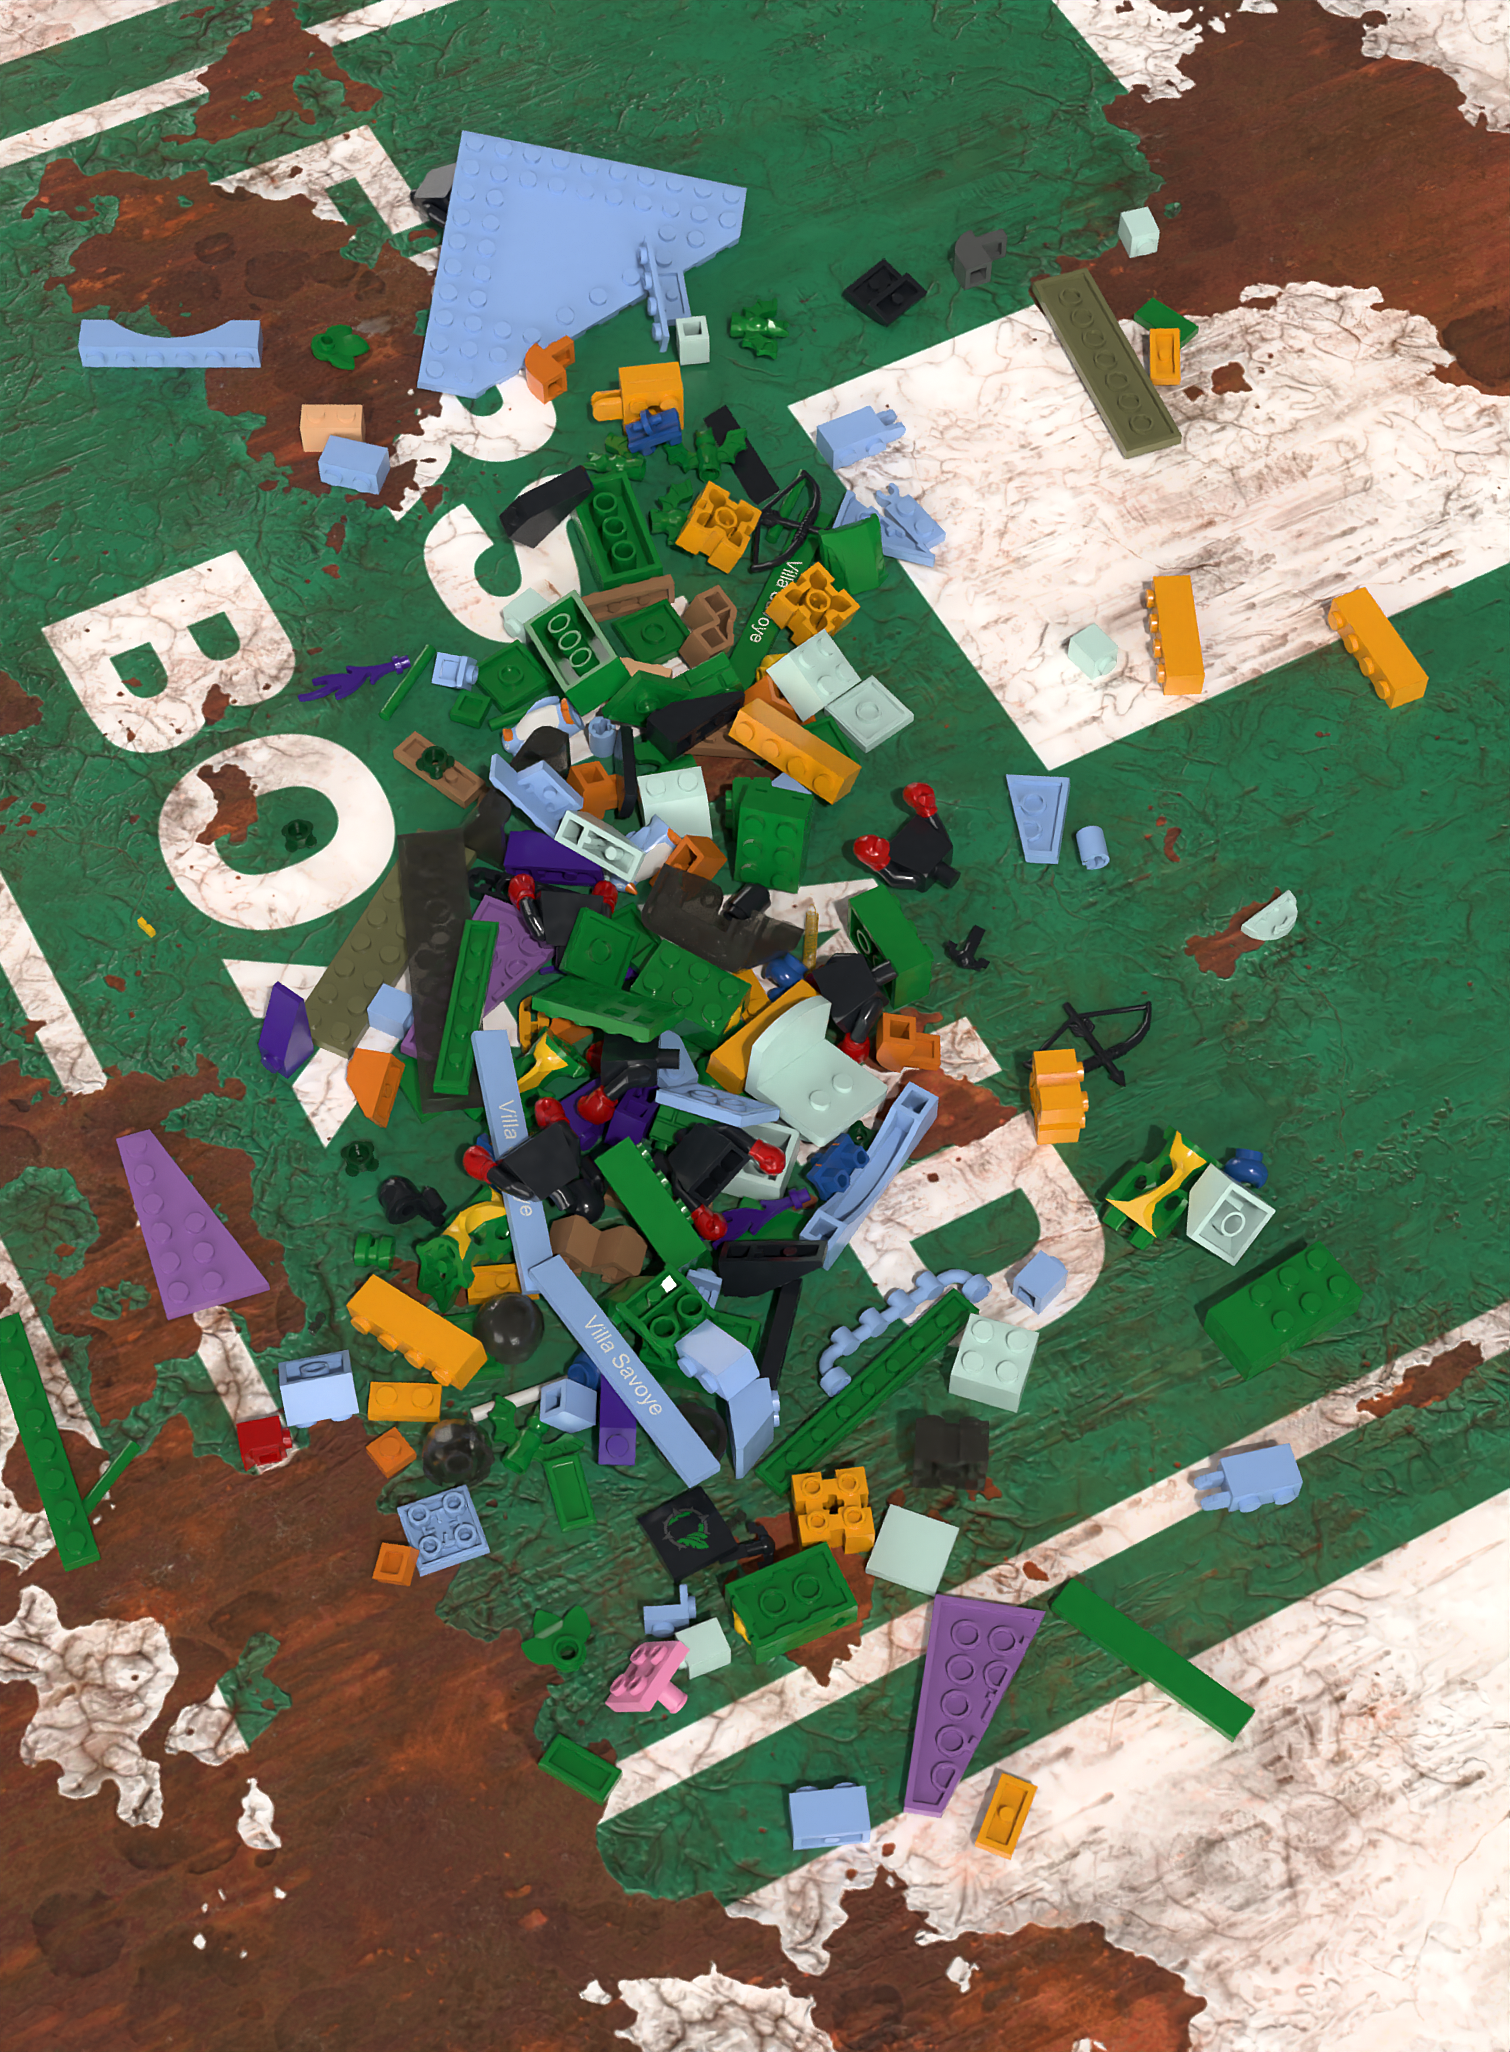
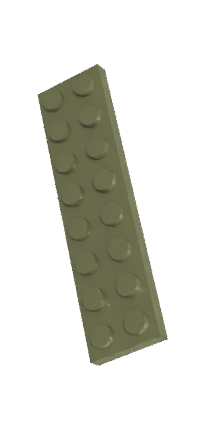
[1032,267,1182,459]
[305,828,477,1060]

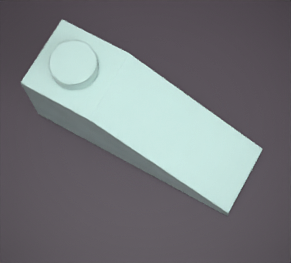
[554,810,646,883]

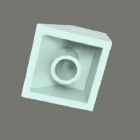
[637,766,712,840]
[1186,1163,1276,1266]

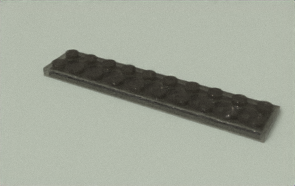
[397,828,485,1114]

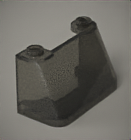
[455,726,571,872]
[641,863,805,974]

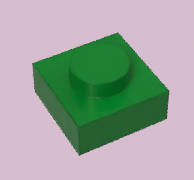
[450,689,492,729]

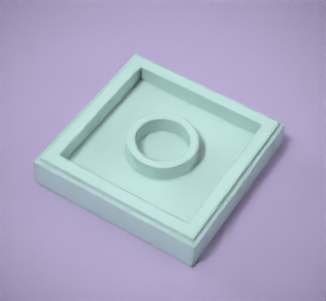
[824,675,914,754]
[865,1504,959,1597]

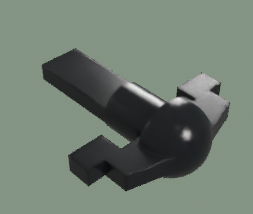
[946,925,990,971]
[719,1522,775,1570]

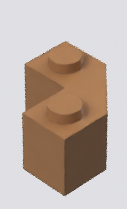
[678,585,737,668]
[549,1215,649,1284]

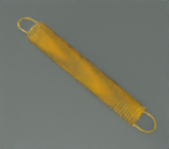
[803,904,819,979]

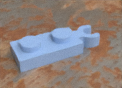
[876,483,946,549]

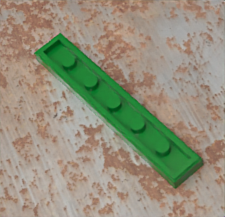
[433,919,500,1095]
[1050,1578,1256,1743]

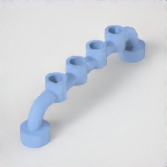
[819,1269,992,1397]

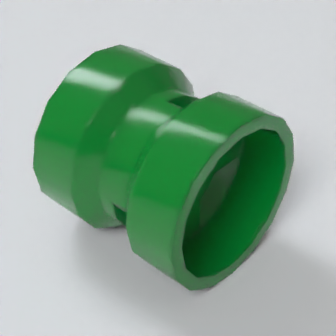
[354,1232,396,1271]

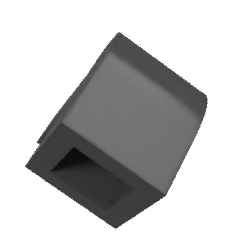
[953,229,1007,290]

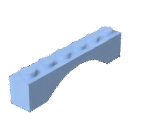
[78,320,263,368]
[799,1081,939,1271]

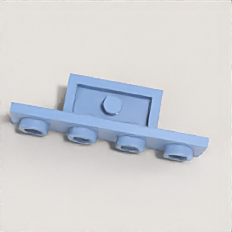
[638,234,691,352]
[489,753,584,839]

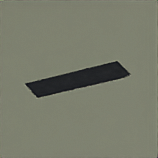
[703,405,780,506]

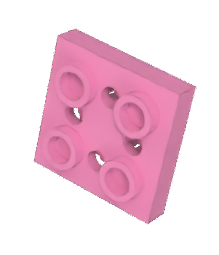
[605,1640,690,1713]

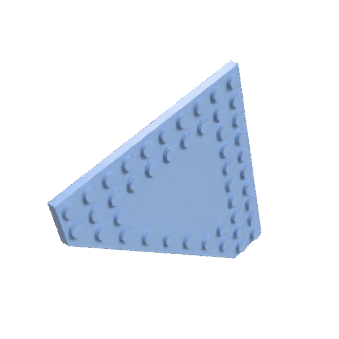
[417,130,747,399]

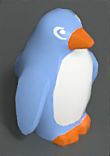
[502,696,585,755]
[610,814,682,895]

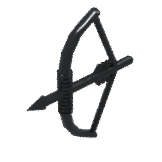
[751,469,830,572]
[1023,1001,1152,1087]

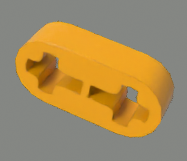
[519,996,550,1055]

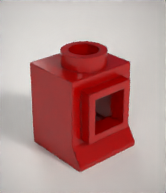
[236,1415,293,1471]

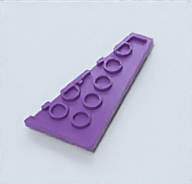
[401,895,556,1064]
[116,1129,270,1320]
[903,1594,1046,1818]

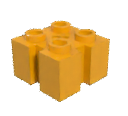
[675,481,762,574]
[765,562,861,647]
[1029,1049,1088,1145]
[791,1466,875,1554]

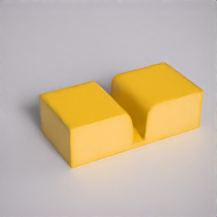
[137,917,156,938]

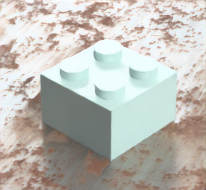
[766,629,861,722]
[721,1122,800,1201]
[948,1313,1039,1413]

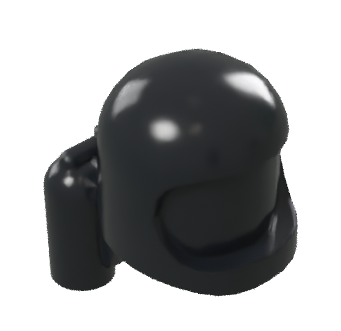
[565,1156,605,1224]
[378,1176,447,1227]

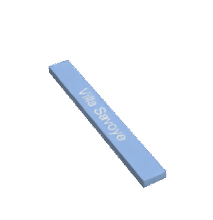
[471,1029,553,1295]
[529,1254,721,1489]

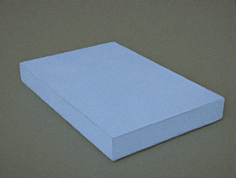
[655,1083,780,1128]

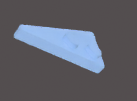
[832,490,935,567]

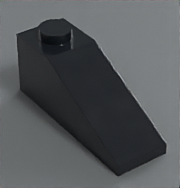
[498,465,595,549]
[646,690,745,762]
[718,1240,828,1298]

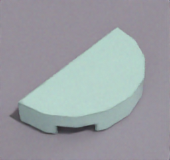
[1241,890,1298,941]

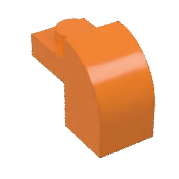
[525,335,575,405]
[567,761,618,819]
[876,1012,941,1073]

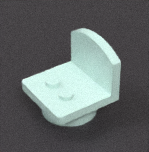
[745,995,888,1146]

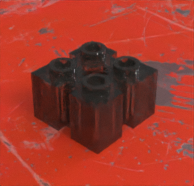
[912,1415,989,1491]

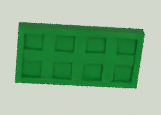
[532,975,685,1043]

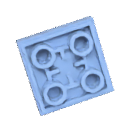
[397,1484,490,1577]

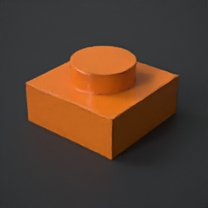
[365,1427,417,1479]
[372,1543,420,1586]

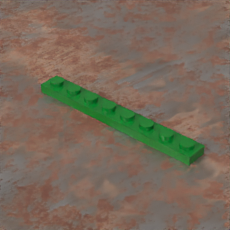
[0,1313,101,1572]

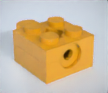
[591,362,684,435]

